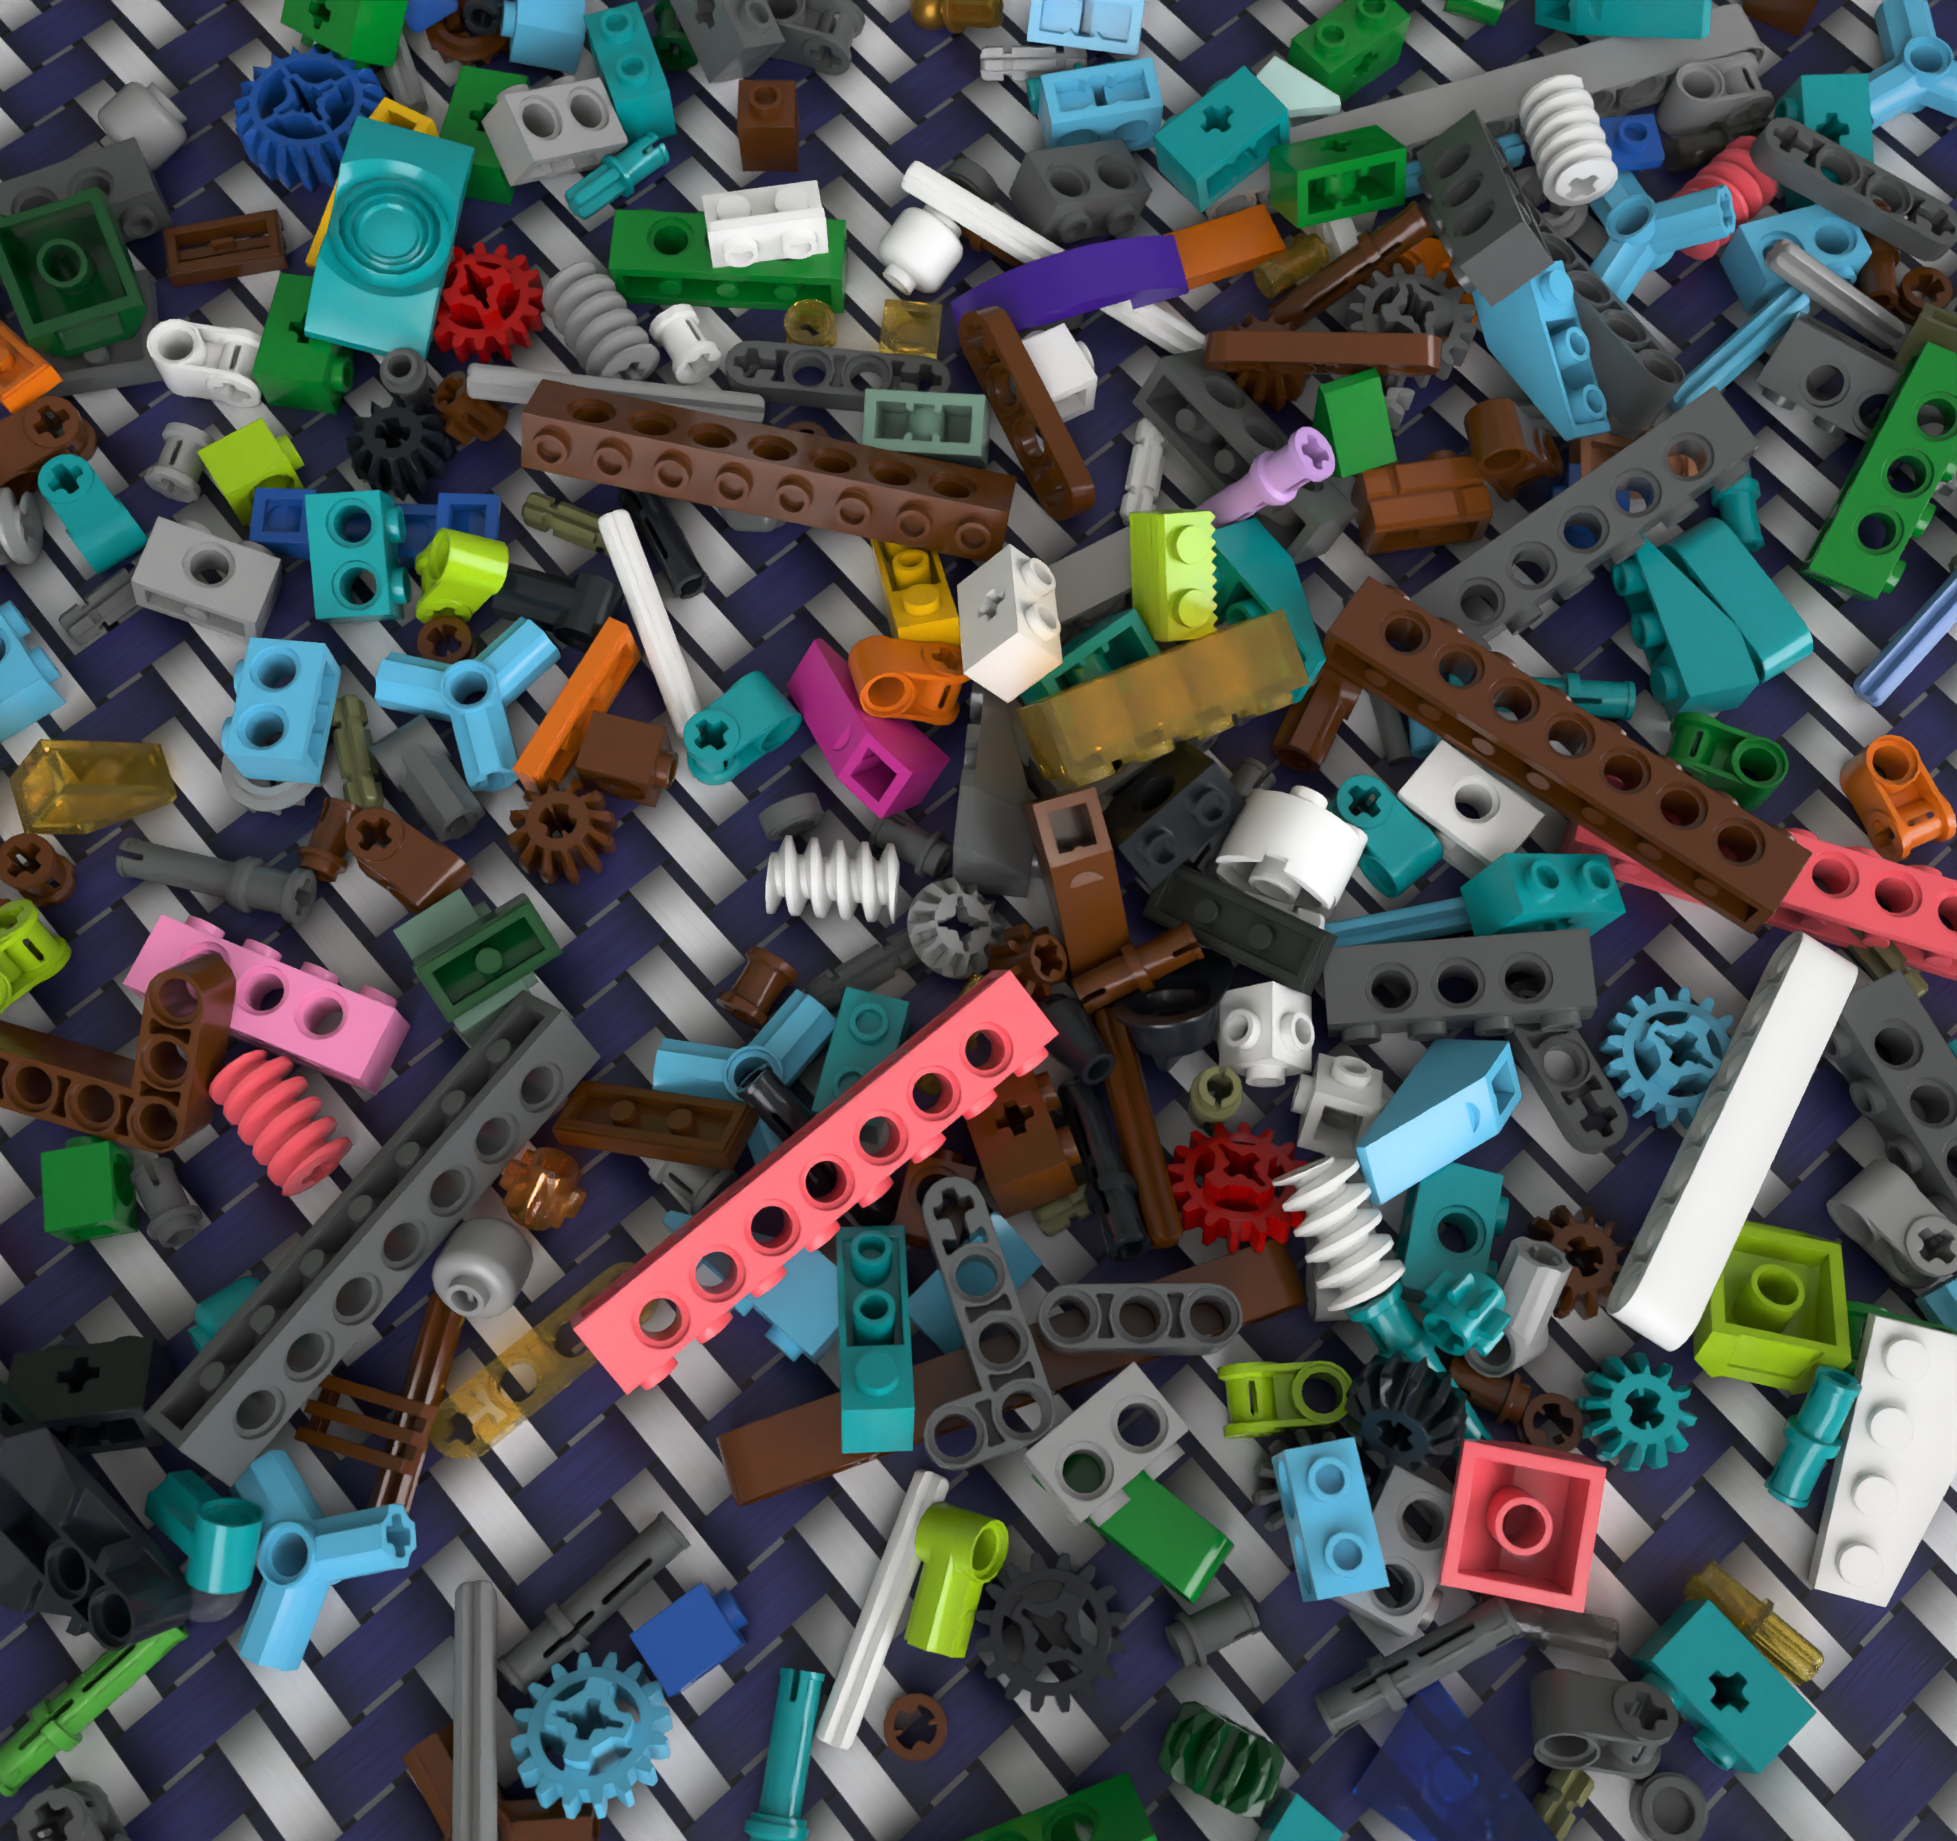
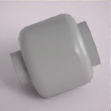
[98,82,188,171]
[431,1217,533,1319]

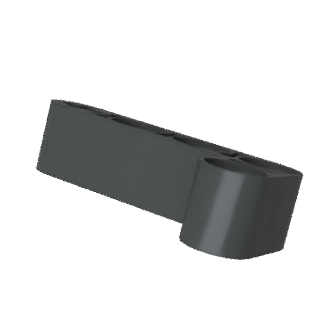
[922,1176,1056,1471]

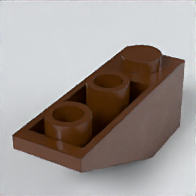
[1022,785,1130,978]

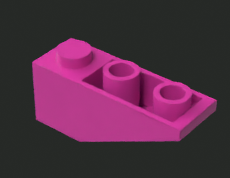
[786,638,951,820]

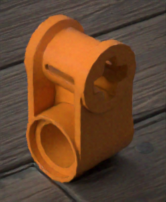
[848,635,971,725]
[1839,734,1957,862]

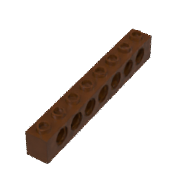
[521,379,1017,562]
[1322,576,1813,934]

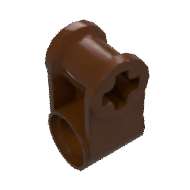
[0,396,98,500]
[1463,398,1564,502]
[345,807,473,915]

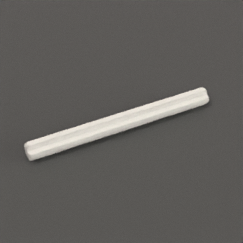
[901,161,1206,354]

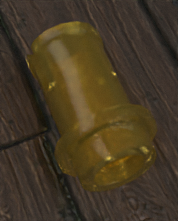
[1252,233,1329,299]

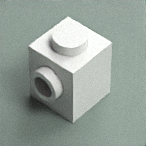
[1010,323,1098,423]

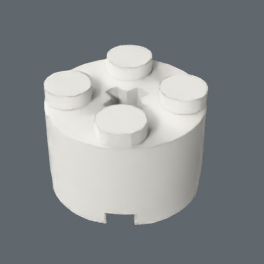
[1215,785,1368,923]

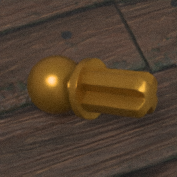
[910,0,1004,33]

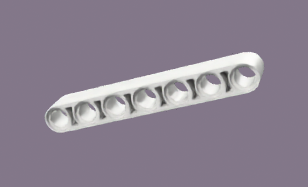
[1606,930,1858,1352]

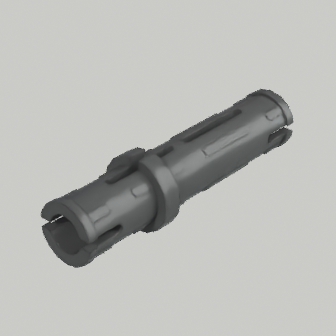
[497,1511,691,1696]
[1313,1595,1524,1738]

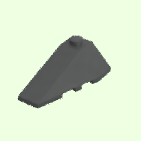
[953,680,1042,898]

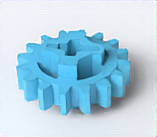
[1599,987,1735,1129]
[510,1652,673,1819]

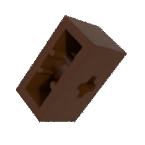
[966,1069,1082,1219]

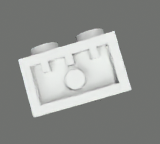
[702,180,829,268]

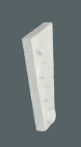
[1807,1313,1957,1608]

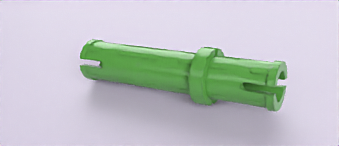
[0,1624,189,1797]

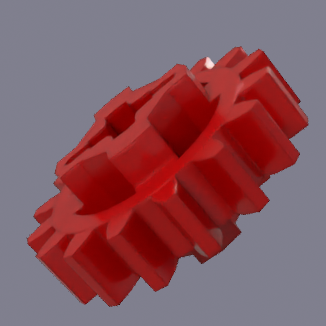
[432,242,545,364]
[1167,1122,1309,1253]

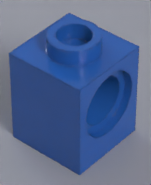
[629,1582,748,1697]

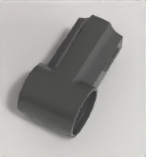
[368,713,486,843]

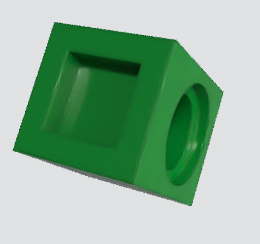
[40,1135,138,1244]

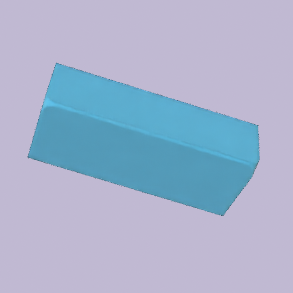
[909,1211,1043,1355]

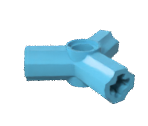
[1868,0,1957,130]
[1588,171,1736,304]
[375,616,561,793]
[652,989,836,1165]
[229,1450,417,1671]

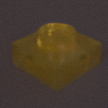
[879,299,943,359]

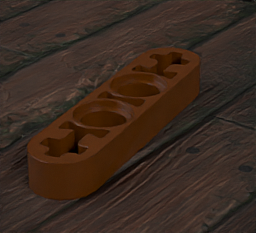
[958,305,1095,521]
[1204,330,1442,376]

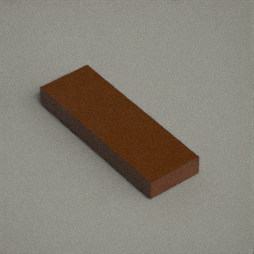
[551,1079,760,1171]

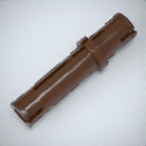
[1267,201,1435,330]

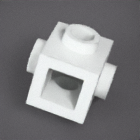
[1217,981,1315,1087]
[1290,1053,1390,1158]

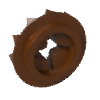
[426,0,510,66]

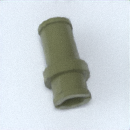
[1187,1066,1243,1130]

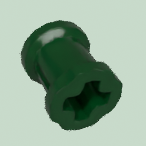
[652,0,698,72]

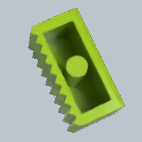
[1129,508,1219,642]

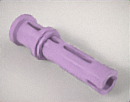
[1194,427,1335,529]

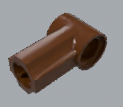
[1269,663,1363,774]

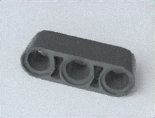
[1035,1283,1243,1356]

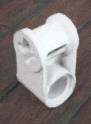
[147,319,262,408]

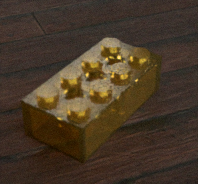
[1015,609,1310,787]

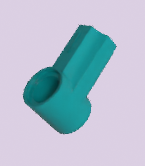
[144,1469,265,1594]

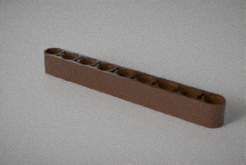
[716,1239,1309,1507]

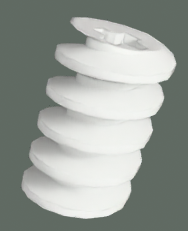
[1518,74,1618,206]
[765,835,900,924]
[1271,1156,1406,1311]

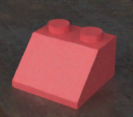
[1438,1438,1607,1613]

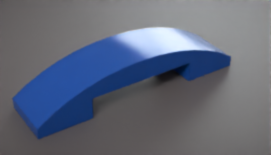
[249,488,501,568]

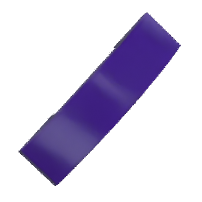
[951,235,1189,359]

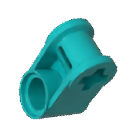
[38,454,148,576]
[683,671,803,786]
[1326,774,1443,899]

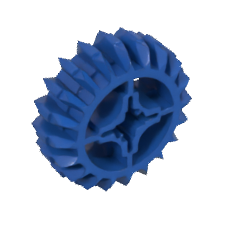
[234,43,387,193]

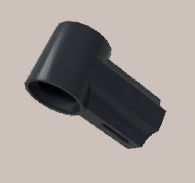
[492,563,624,653]

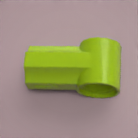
[904,1501,1009,1658]

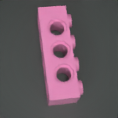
[123,914,411,1096]

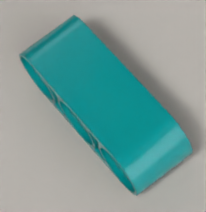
[1657,517,1813,686]

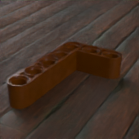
[0,954,236,1153]

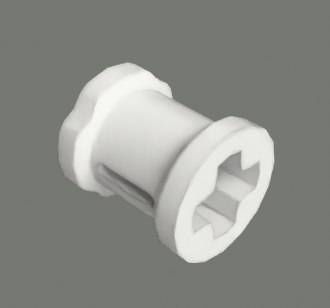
[649,304,722,384]

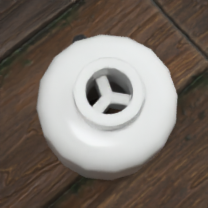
[879,204,963,295]

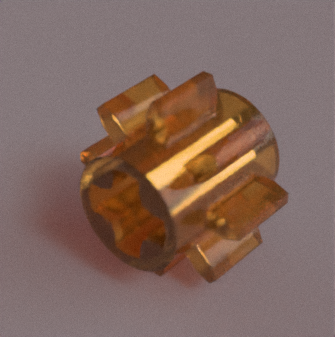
[498,1147,588,1231]

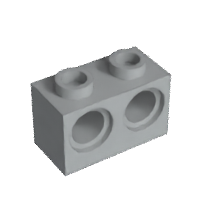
[481,76,628,187]
[1022,1362,1190,1527]
[1329,1465,1452,1637]

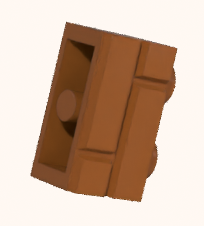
[1351,450,1493,556]

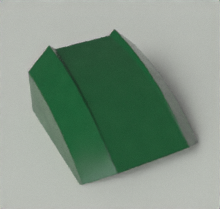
[0,186,147,359]

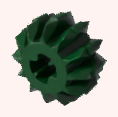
[1157,1701,1285,1818]

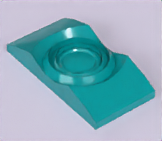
[304,115,475,361]

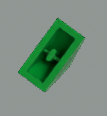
[1312,368,1397,478]

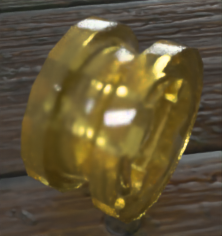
[784,299,837,348]

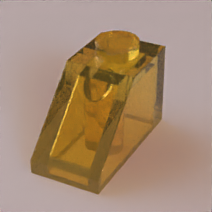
[9,739,177,834]

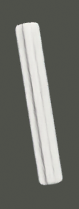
[598,509,703,738]
[816,1469,949,1750]

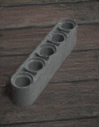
[1528,202,1686,430]

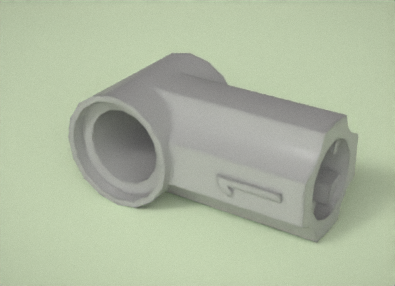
[1464,1236,1572,1378]

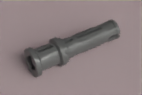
[116,837,317,925]

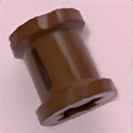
[0,833,77,908]
[716,945,799,1031]

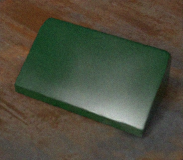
[410,893,563,1023]

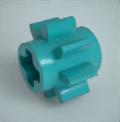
[1418,1269,1512,1357]

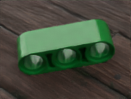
[1031,1454,1235,1604]

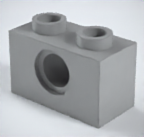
[131,516,283,642]

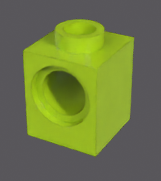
[197,417,305,526]

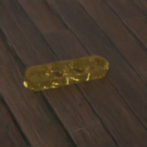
[429,1262,659,1461]

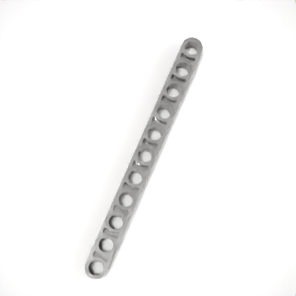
[1205,3,1766,220]

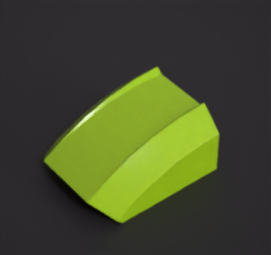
[1693,1220,1852,1395]

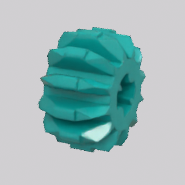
[1574,1352,1698,1472]

